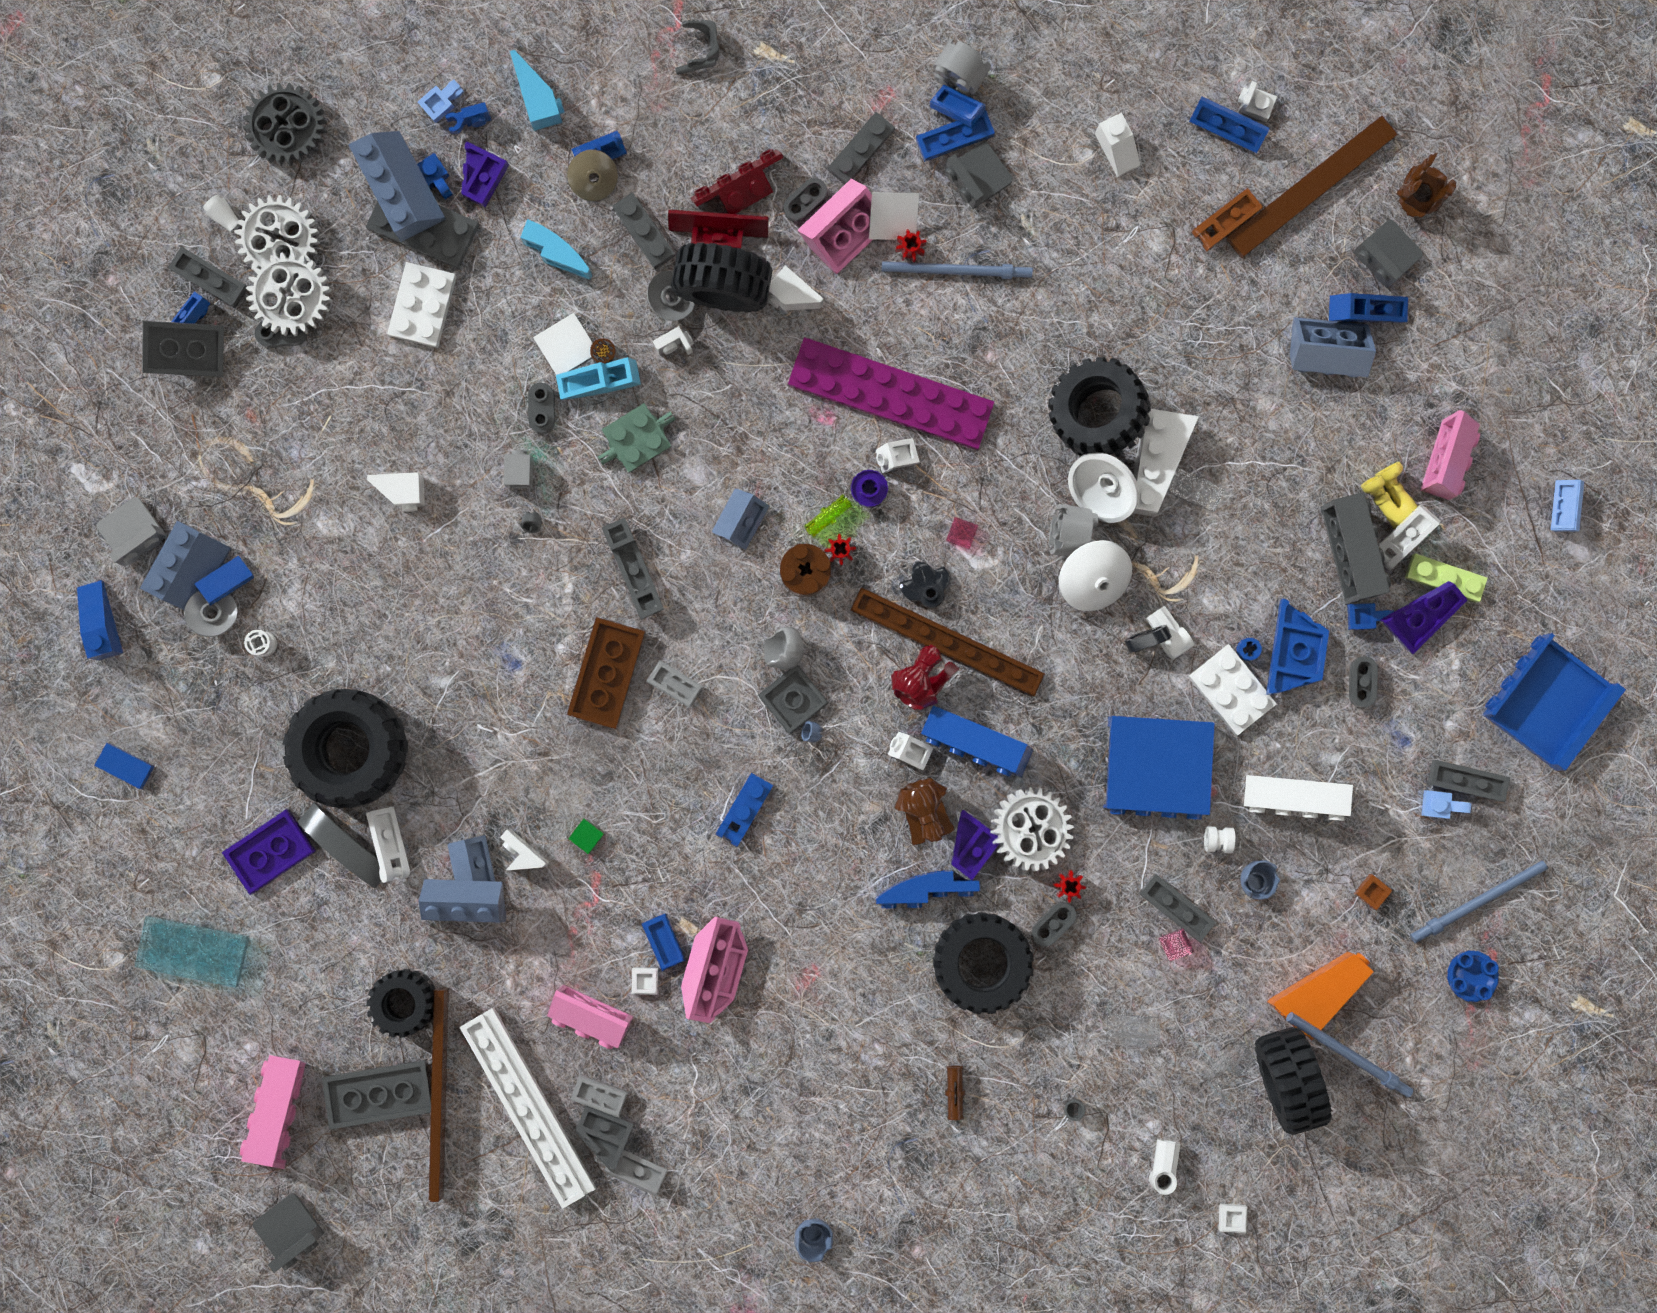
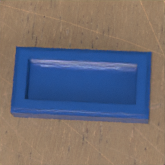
[930,85,986,128]
[195,556,254,606]
[94,743,155,789]
[642,913,686,971]

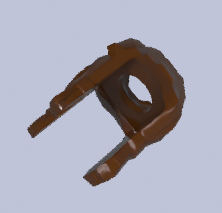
[1397,153,1457,218]
[894,778,954,845]

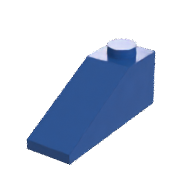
[1329,293,1408,323]
[77,580,123,661]

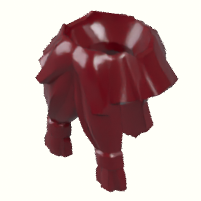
[891,644,960,710]

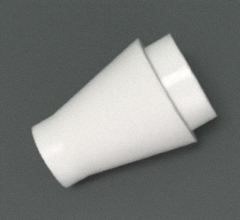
[203,195,241,233]

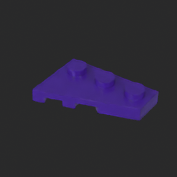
[1381,581,1467,654]

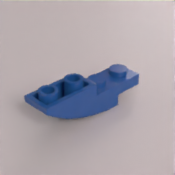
[876,870,980,909]

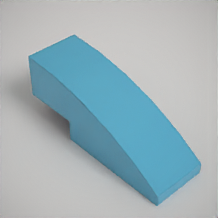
[520,219,592,280]
[556,357,641,400]

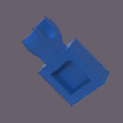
[445,102,492,135]
[417,153,453,200]
[1347,603,1394,630]

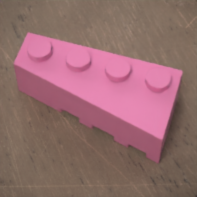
[240,1055,306,1169]

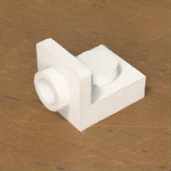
[1238,81,1277,122]
[652,326,694,355]
[876,438,920,473]
[888,732,934,770]

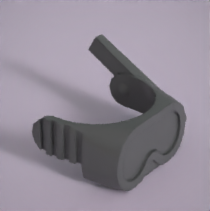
[675,20,719,75]

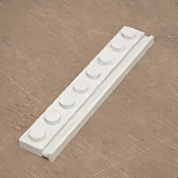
[460,1007,596,1209]

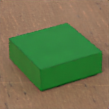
[568,818,605,854]

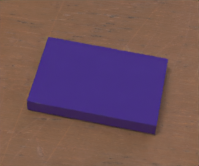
[222,809,316,895]

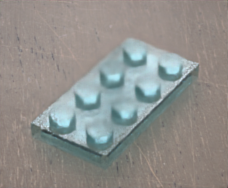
[134,915,250,988]

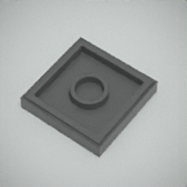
[757,665,829,735]

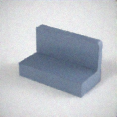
[712,489,769,550]
[448,835,495,881]

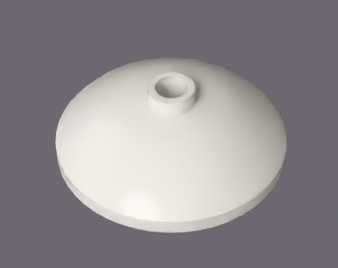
[1068,452,1139,523]
[1059,540,1132,611]

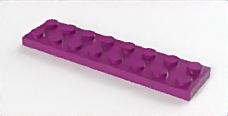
[788,337,995,450]

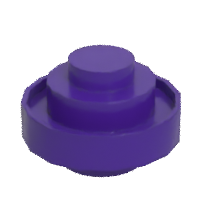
[851,470,888,508]

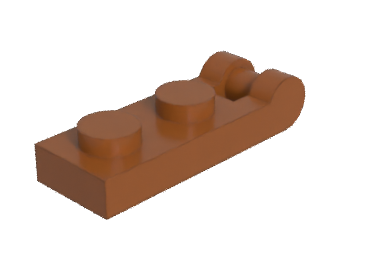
[1191,188,1263,252]

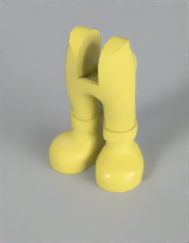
[1361,461,1418,529]

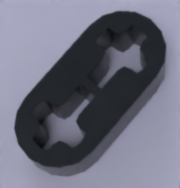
[1124,625,1172,653]

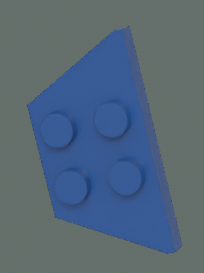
[1266,599,1329,695]

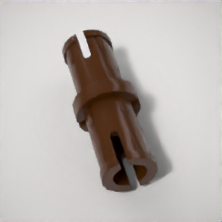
[945,1065,966,1120]

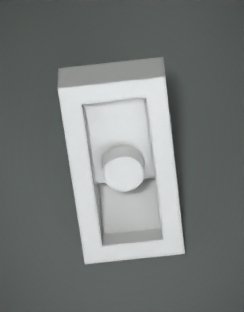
[500,829,549,870]

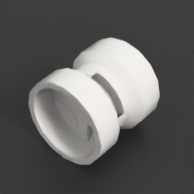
[244,630,277,657]
[1204,826,1235,853]

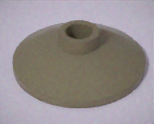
[567,150,618,201]

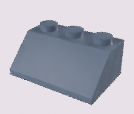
[1290,317,1376,378]
[140,521,231,610]
[418,879,506,923]

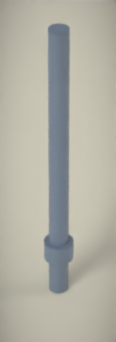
[882,261,1033,280]
[1410,861,1548,943]
[1286,1012,1413,1097]

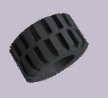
[366,969,435,1038]

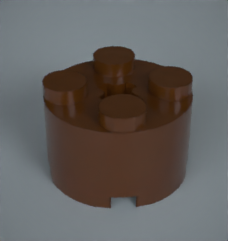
[780,544,831,598]

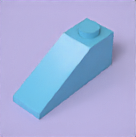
[510,50,565,131]

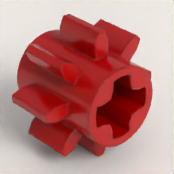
[895,229,927,263]
[824,534,856,566]
[1053,870,1086,903]

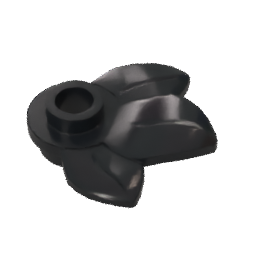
[899,561,950,608]

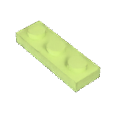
[1405,553,1488,603]

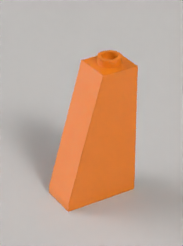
[1267,952,1374,1041]

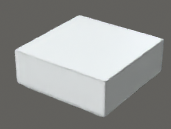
[632,967,659,995]
[1218,1203,1247,1233]

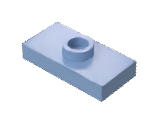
[1551,480,1584,532]

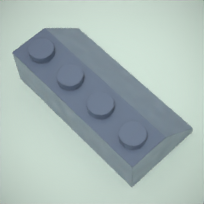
[348,131,446,242]

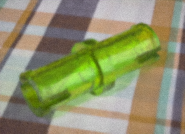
[803,494,853,538]

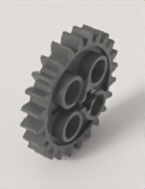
[243,83,327,166]

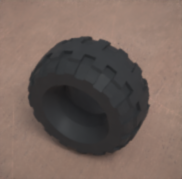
[283,689,408,808]

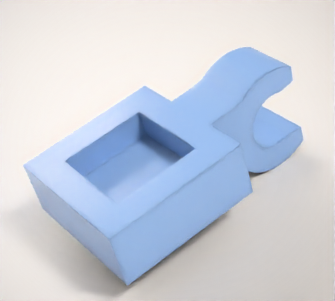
[418,80,464,123]
[1421,790,1471,819]

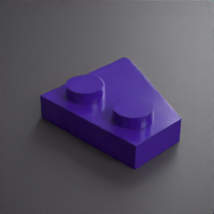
[461,141,510,208]
[951,809,1000,880]

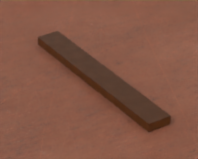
[1226,116,1398,258]
[850,587,1045,697]
[429,988,449,1202]

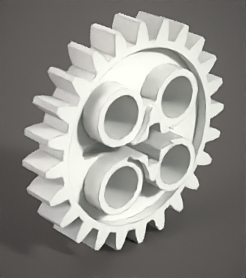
[234,195,320,279]
[246,252,332,336]
[990,787,1074,871]

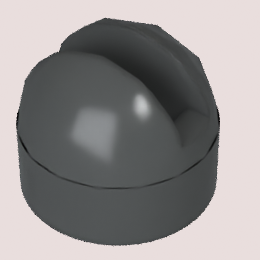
[520,511,542,533]
[1064,1099,1086,1121]

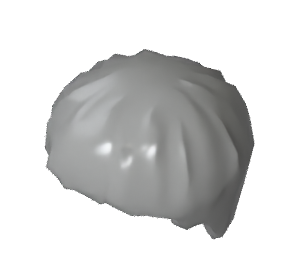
[764,626,804,670]

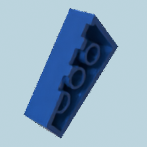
[921,705,1033,778]

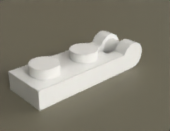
[1378,504,1440,571]
[366,807,410,883]

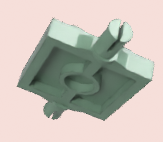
[597,403,676,473]

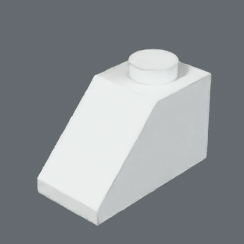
[1095,113,1140,178]
[767,265,823,311]
[367,472,425,512]

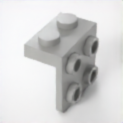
[97,497,167,566]

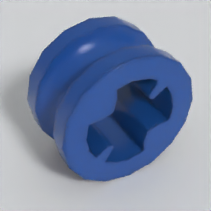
[1236,638,1262,661]

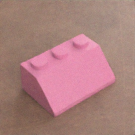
[797,179,873,274]
[1420,410,1480,500]
[547,985,633,1049]

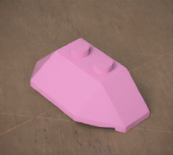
[681,917,748,1023]

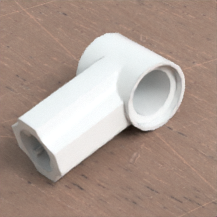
[1146,606,1194,660]
[1149,1139,1181,1195]

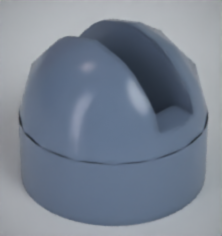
[801,721,823,742]

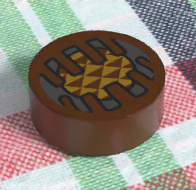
[590,338,616,364]

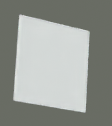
[869,192,919,240]
[533,313,592,375]

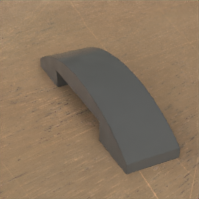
[601,518,664,620]
[298,802,381,888]

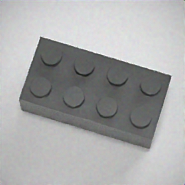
[1320,492,1391,604]

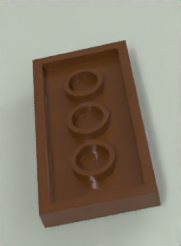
[567,617,646,729]

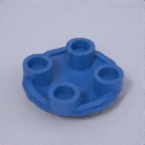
[1447,950,1499,1002]

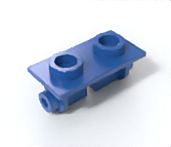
[571,130,627,160]

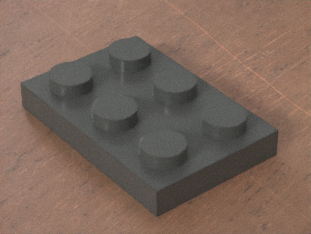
[142,320,224,377]

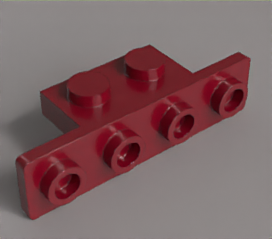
[690,149,784,214]
[668,210,769,249]

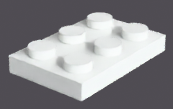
[387,262,457,348]
[1188,644,1277,736]

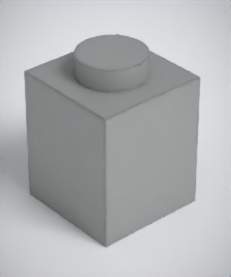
[504,450,534,489]

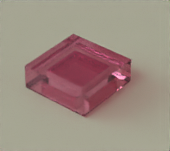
[946,517,978,550]
[1158,928,1194,962]

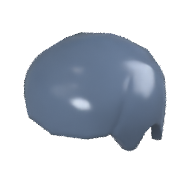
[1240,860,1280,900]
[794,1218,833,1263]

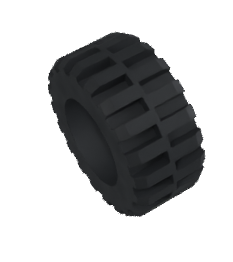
[671,242,773,313]
[1048,357,1151,457]
[933,912,1034,1014]
[1255,1027,1332,1135]

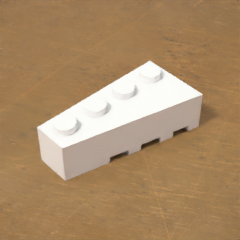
[1133,409,1199,517]
[1244,775,1353,821]

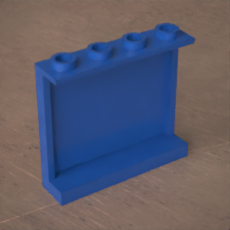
[1483,633,1626,771]
[1103,716,1215,820]

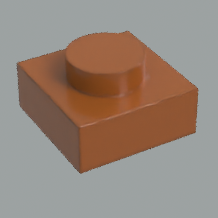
[1354,874,1392,911]

